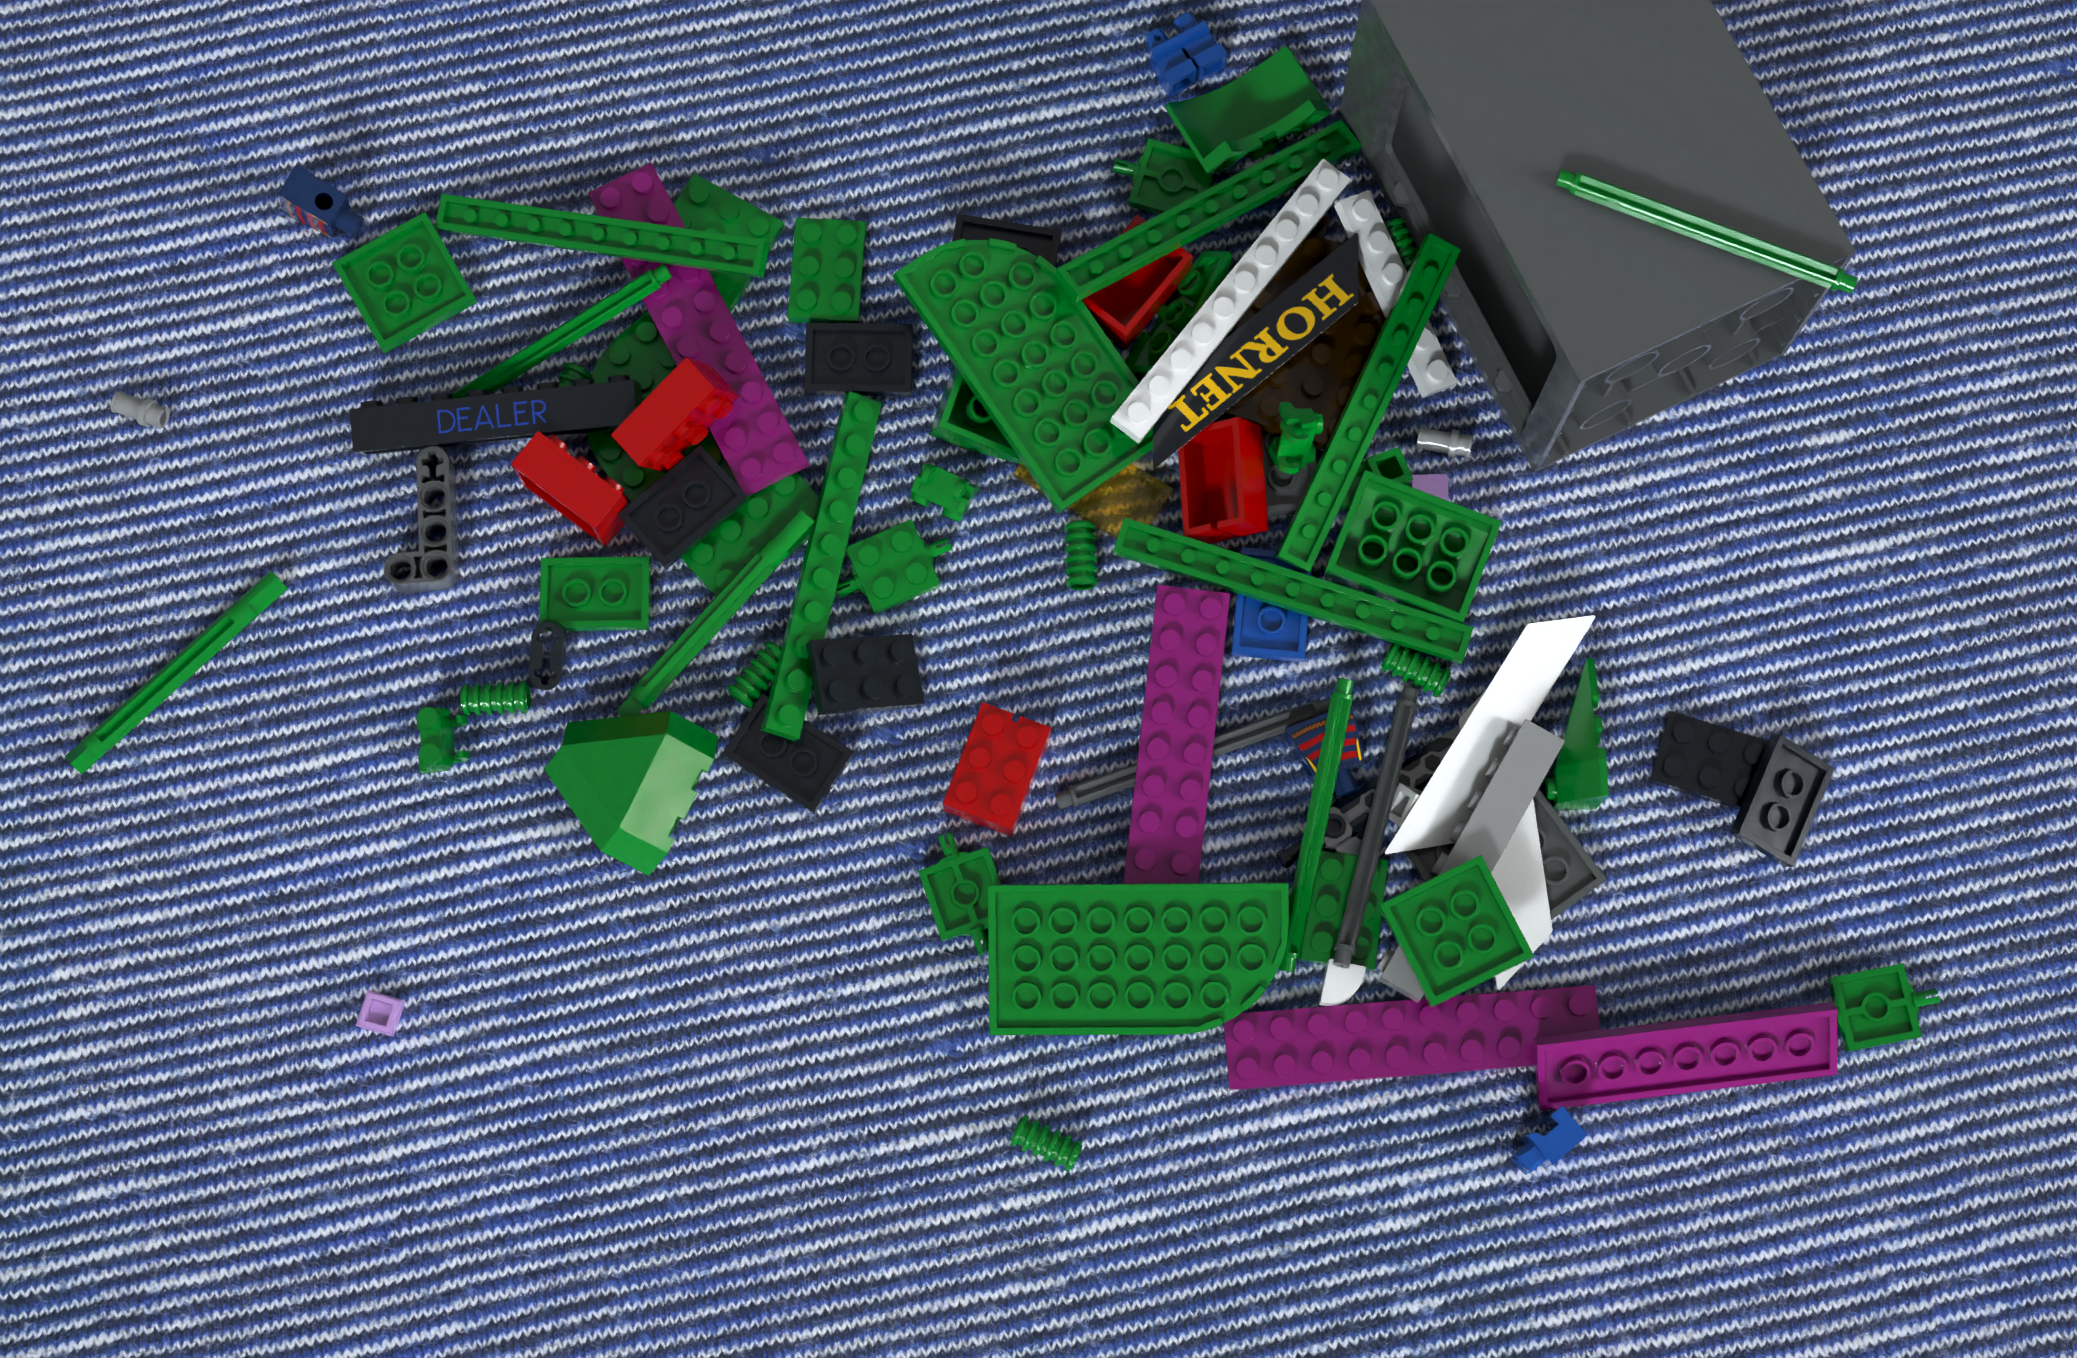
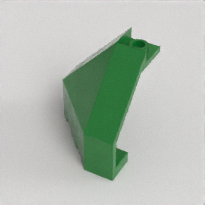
[544,711,718,876]

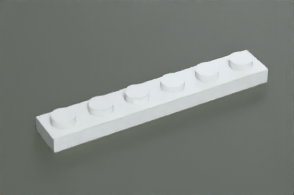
[1334,190,1458,398]

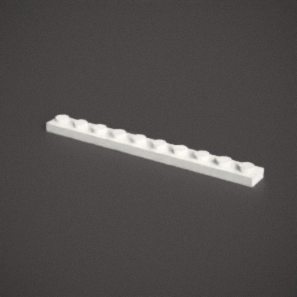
[1110,159,1351,444]

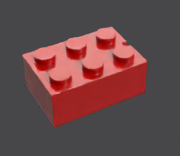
[1082,215,1193,350]
[611,357,739,472]
[1178,417,1268,544]
[510,431,629,547]
[942,702,1051,837]

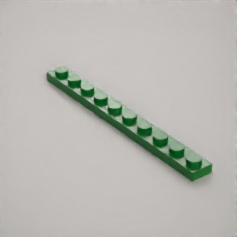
[1055,120,1362,303]
[435,194,770,278]
[1274,233,1461,573]
[761,391,882,741]
[1113,517,1474,664]

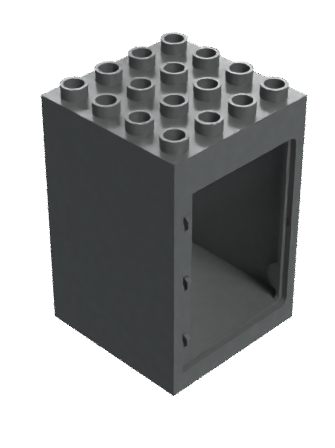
[1339,0,1856,473]

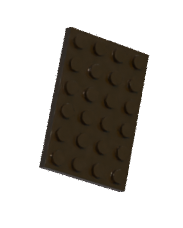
[1220,220,1386,450]

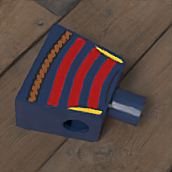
[278,165,364,238]
[1284,705,1364,798]

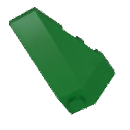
[1125,251,1232,381]
[1545,658,1609,810]

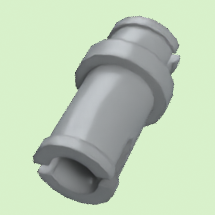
[110,391,170,429]
[1416,427,1473,458]

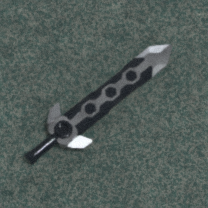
[1276,725,1460,869]

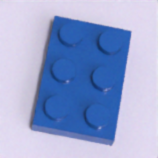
[1231,547,1312,662]

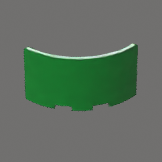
[1165,46,1332,173]

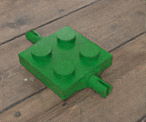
[1113,138,1215,215]
[836,519,952,615]
[918,833,1001,956]
[1827,963,1940,1053]

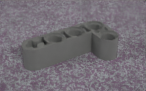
[383,446,459,593]

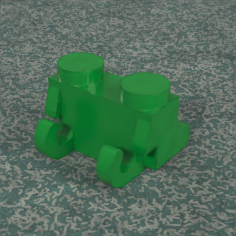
[1268,402,1324,474]
[909,462,980,522]
[416,707,470,774]

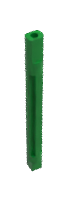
[616,510,814,716]
[65,570,288,774]

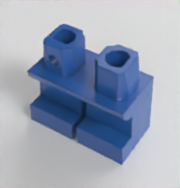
[1145,12,1227,98]
[1510,1106,1588,1175]

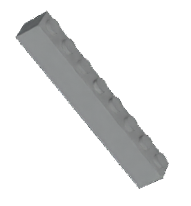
[1377,719,1565,1003]

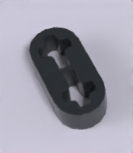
[529,620,567,690]

